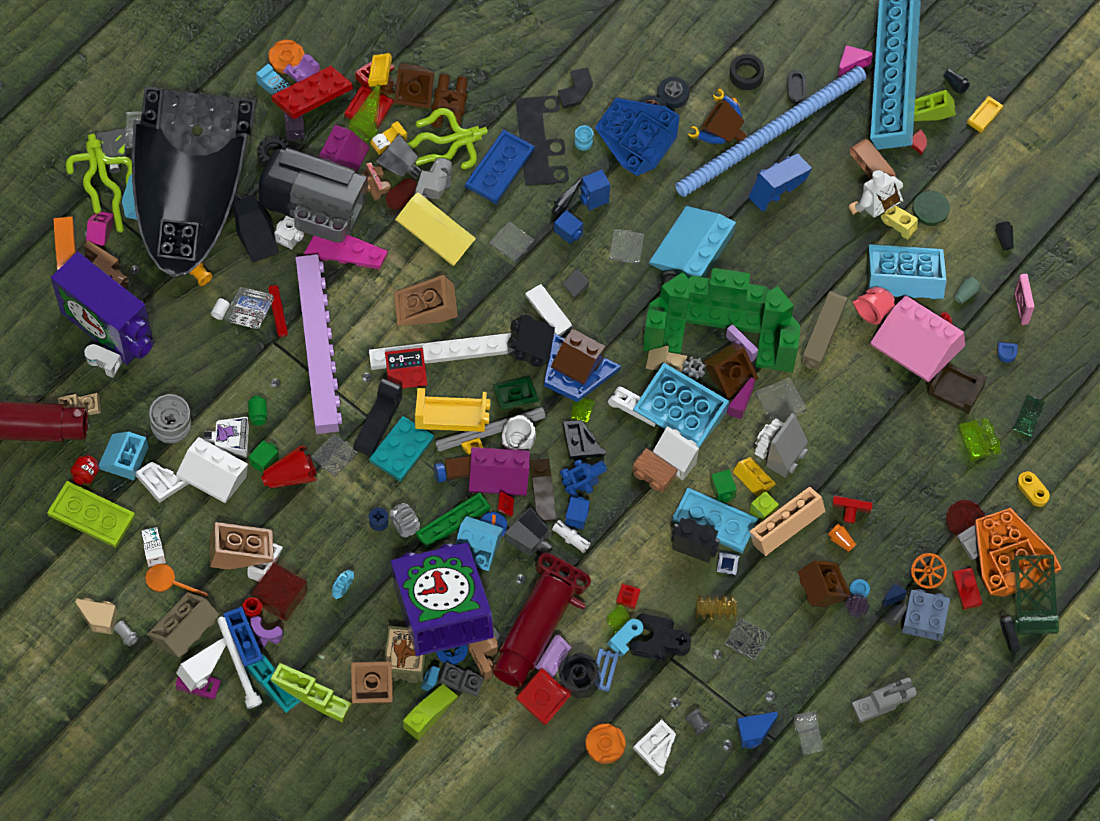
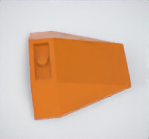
[975,508,1062,597]

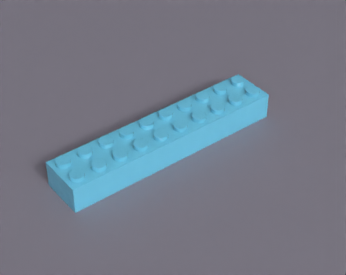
[870,0,921,150]

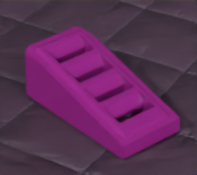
[727,378,755,419]
[175,676,221,700]

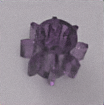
[844,593,870,618]

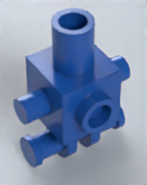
[559,460,607,498]

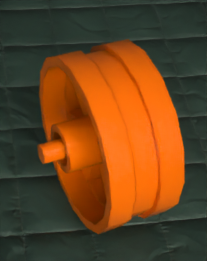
[911,553,947,589]

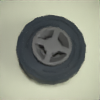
[657,77,690,109]

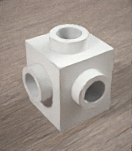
[275,215,304,250]

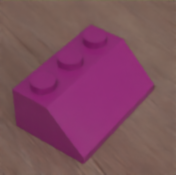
[318,125,370,172]
[468,447,530,496]

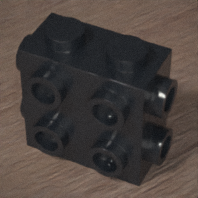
[507,315,555,367]
[671,518,720,563]

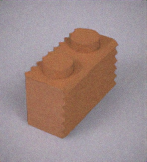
[632,448,678,493]

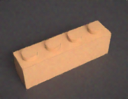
[749,487,826,556]

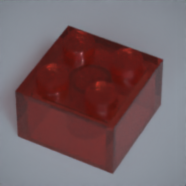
[252,563,308,621]

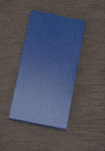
[465,129,535,204]

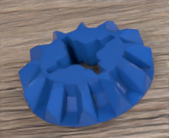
[436,645,468,665]

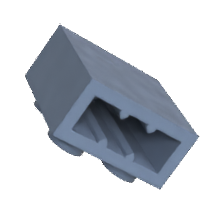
[902,589,950,641]

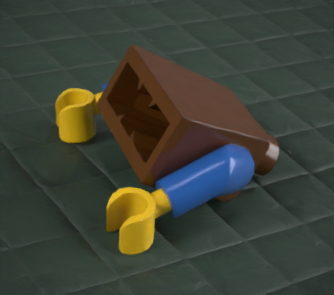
[688,89,746,144]

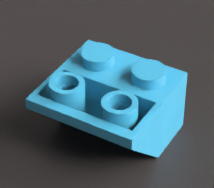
[98,432,148,480]
[455,516,503,571]

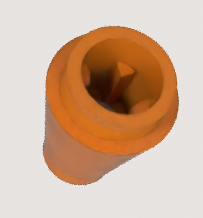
[828,524,856,552]

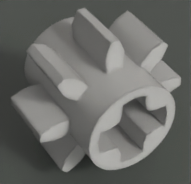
[681,356,706,381]

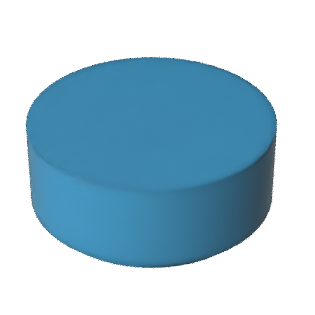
[850,579,870,599]

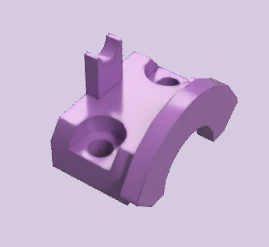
[284,54,320,82]
[251,616,284,649]

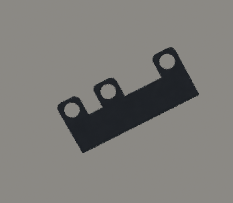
[515,95,569,186]

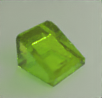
[571,398,595,422]
[606,605,632,632]

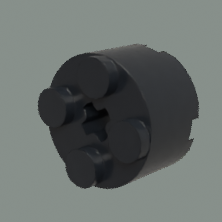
[559,653,601,698]

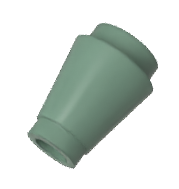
[954,277,981,304]

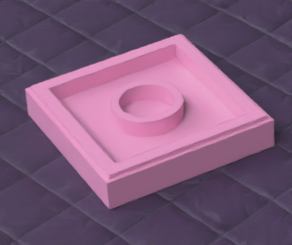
[1014,274,1034,325]

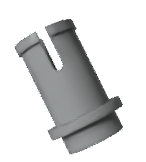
[114,621,138,646]

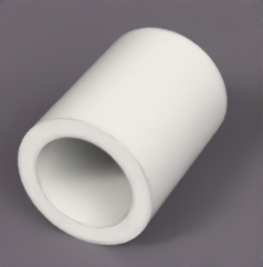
[211,298,230,320]

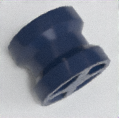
[369,507,389,531]

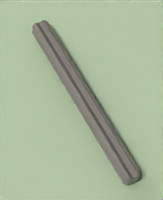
[435,407,545,451]

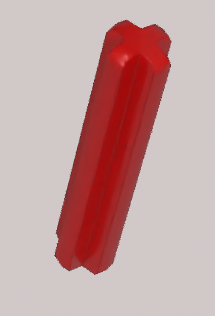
[268,285,288,337]

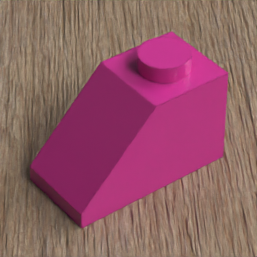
[86,212,114,246]

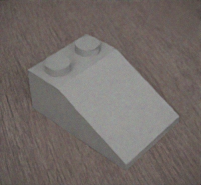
[766,413,808,478]

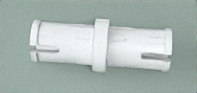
[552,520,591,553]

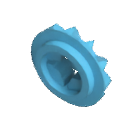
[332,570,354,599]

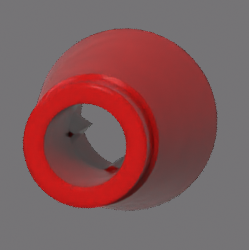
[242,597,262,620]

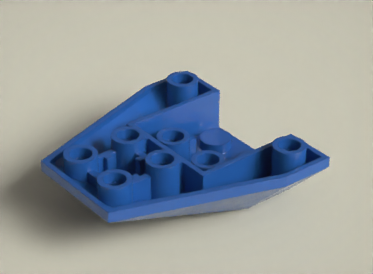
[595,98,680,176]

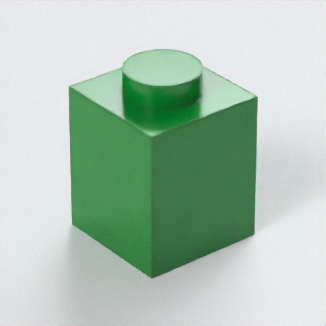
[248,440,279,475]
[710,469,737,502]

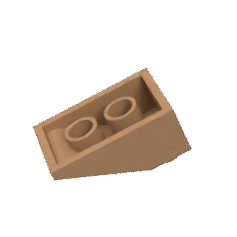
[394,275,458,326]
[209,522,274,570]

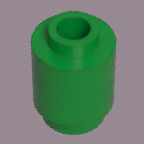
[247,396,268,426]

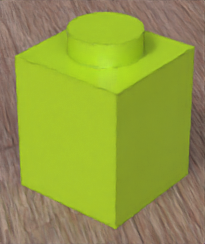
[750,491,779,523]

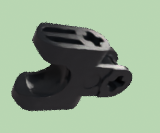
[629,613,691,661]

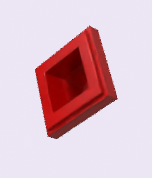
[496,492,514,517]

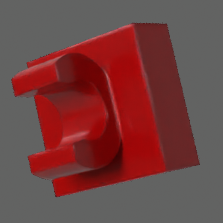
[616,584,641,609]

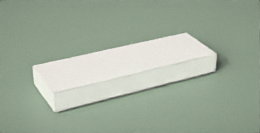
[525,284,573,336]

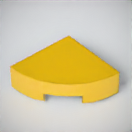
[461,437,483,455]

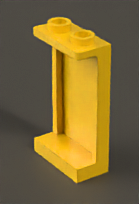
[415,388,490,432]

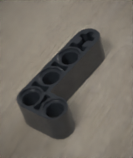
[353,378,403,457]

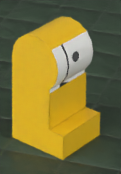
[370,121,407,156]

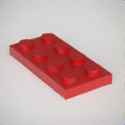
[272,66,353,120]

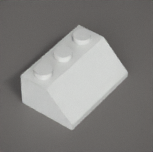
[176,437,248,503]

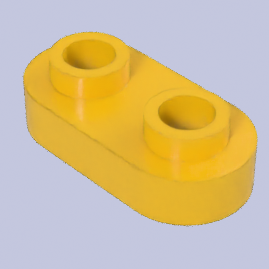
[1017,471,1050,507]

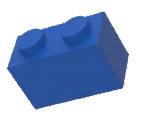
[580,170,610,211]

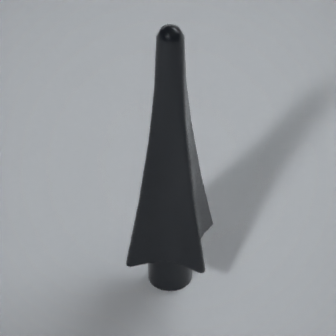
[551,178,582,216]

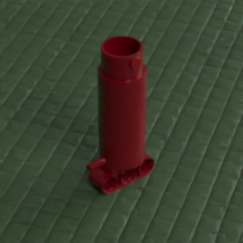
[0,402,88,442]
[492,553,591,687]

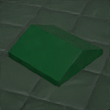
[493,376,539,410]

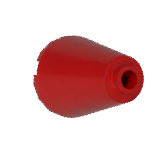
[261,445,318,489]

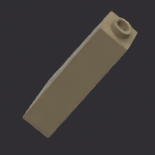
[801,291,847,370]

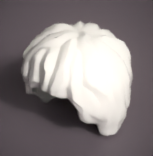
[502,415,536,451]

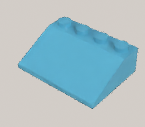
[649,206,736,278]
[868,244,946,299]
[633,363,729,448]

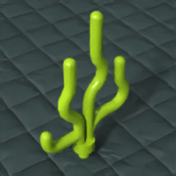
[407,108,488,169]
[66,134,132,233]

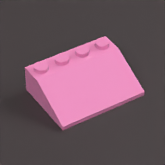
[870,296,965,382]

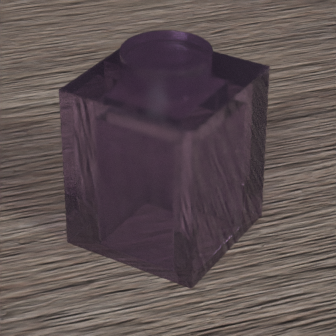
[284,112,305,140]

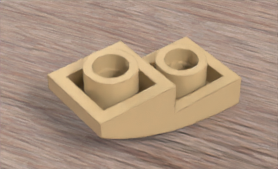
[58,393,101,415]

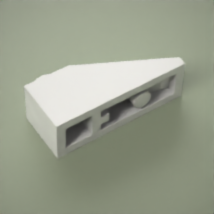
[177,638,226,691]

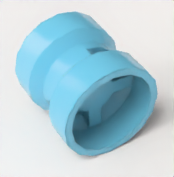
[575,125,593,150]

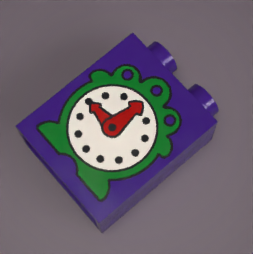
[51,251,153,365]
[391,542,494,657]

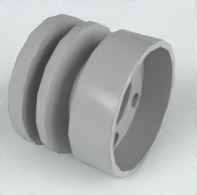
[149,394,191,444]

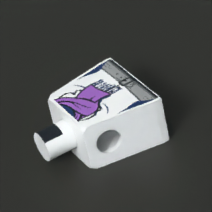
[204,417,249,459]

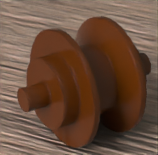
[378,75,397,97]

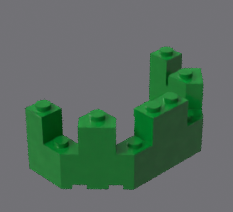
[643,268,800,373]

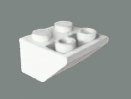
[653,427,699,480]

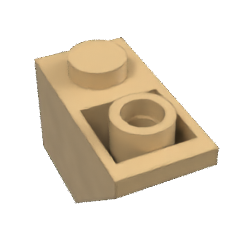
[76,598,118,634]

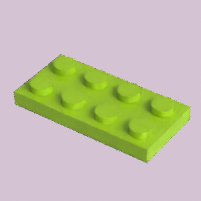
[47,481,136,548]

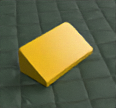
[733,457,776,497]

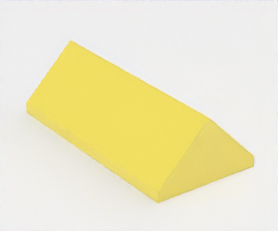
[395,192,476,267]

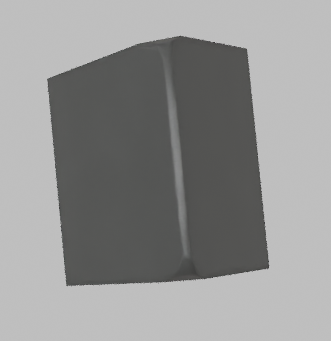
[562,269,589,298]
[882,605,907,628]

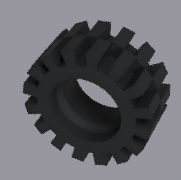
[257,136,290,168]

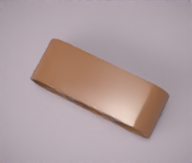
[850,139,896,180]

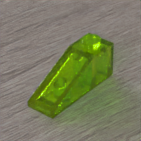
[348,84,381,144]

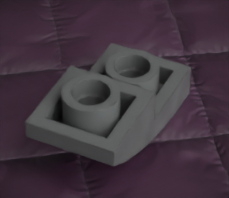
[437,662,484,696]

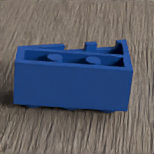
[748,153,812,212]

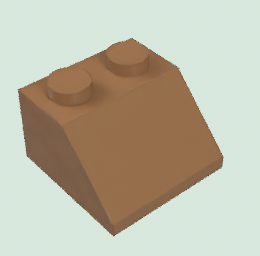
[351,662,393,705]

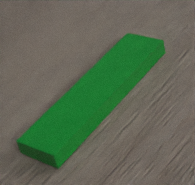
[415,492,491,550]

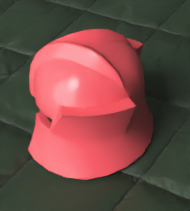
[852,287,895,325]

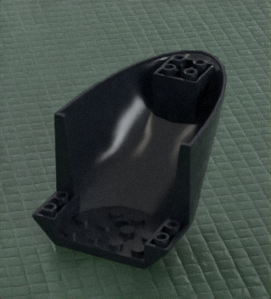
[132,87,256,277]

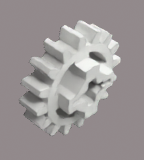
[755,418,784,459]

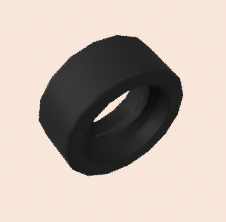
[730,54,764,90]

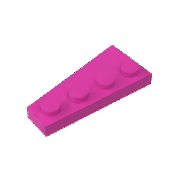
[304,235,388,269]

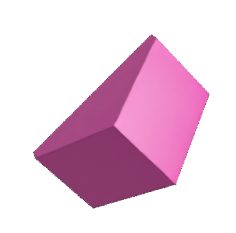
[838,45,873,77]

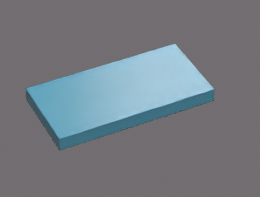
[671,488,759,553]

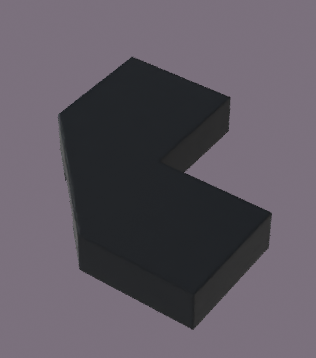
[558,67,593,109]

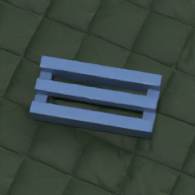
[596,649,619,692]

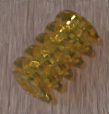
[696,595,737,620]

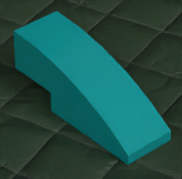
[246,654,301,713]

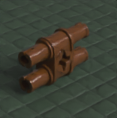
[431,74,468,130]

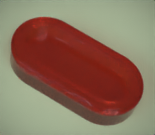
[386,179,418,209]

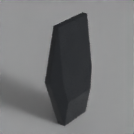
[233,195,278,263]

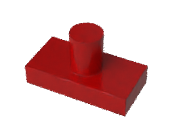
[832,496,873,524]
[952,568,983,610]

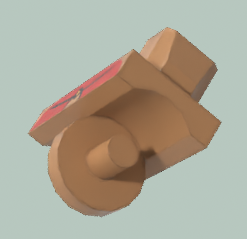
[361,162,391,201]

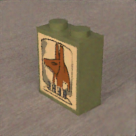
[384,626,426,683]

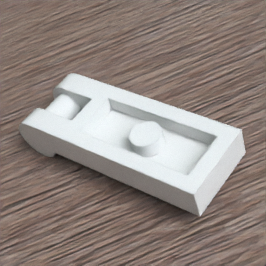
[608,387,656,427]

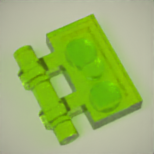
[958,418,1002,461]

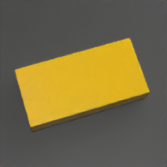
[368,53,392,87]
[967,96,1003,133]

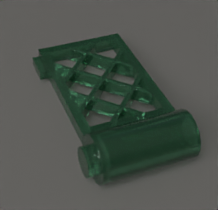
[1010,554,1059,635]

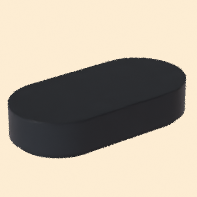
[787,70,806,105]
[1000,614,1020,653]

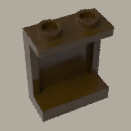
[927,362,988,414]

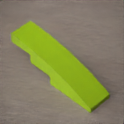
[271,663,351,722]

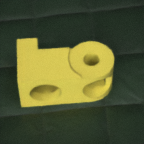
[881,206,918,240]

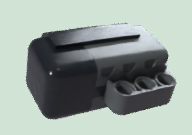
[258,148,368,243]

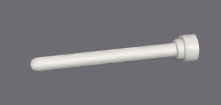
[218,617,262,709]

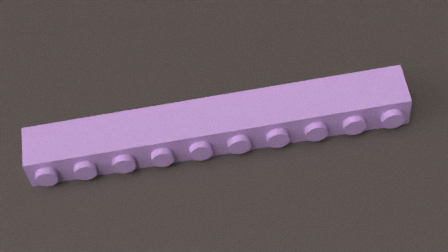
[296,255,342,434]

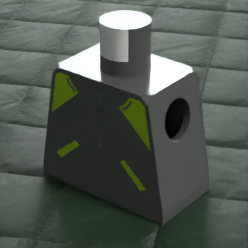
[95,129,128,174]

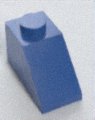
[736,712,778,749]

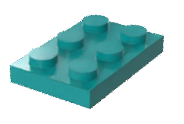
[369,416,434,482]

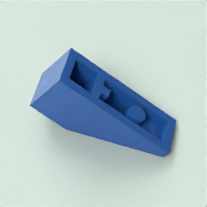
[223,607,264,667]

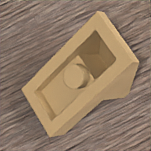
[646,346,687,374]

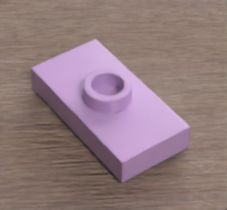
[726,325,758,362]
[536,635,572,678]

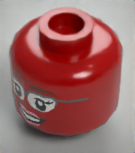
[70,455,99,485]

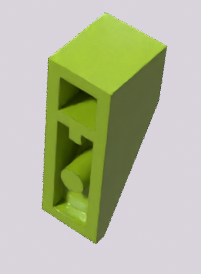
[914,90,956,121]
[403,684,458,741]

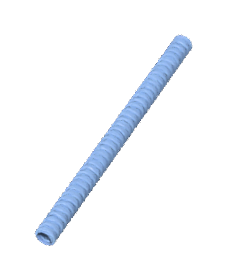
[675,66,866,197]

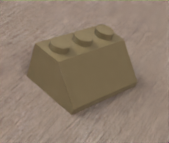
[147,592,219,658]

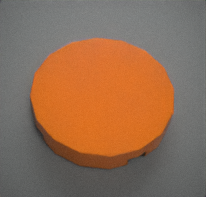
[268,40,305,73]
[585,724,626,764]

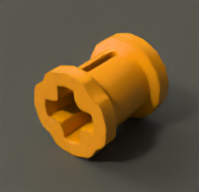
[189,263,213,286]

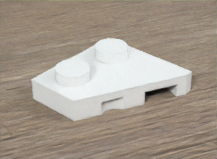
[136,462,189,503]
[633,720,676,776]

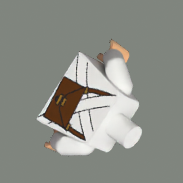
[848,170,903,217]

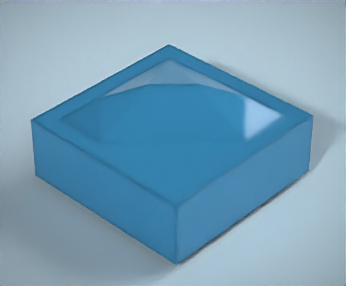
[421,666,440,691]

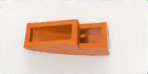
[54,217,76,270]

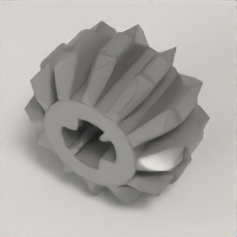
[390,503,420,537]

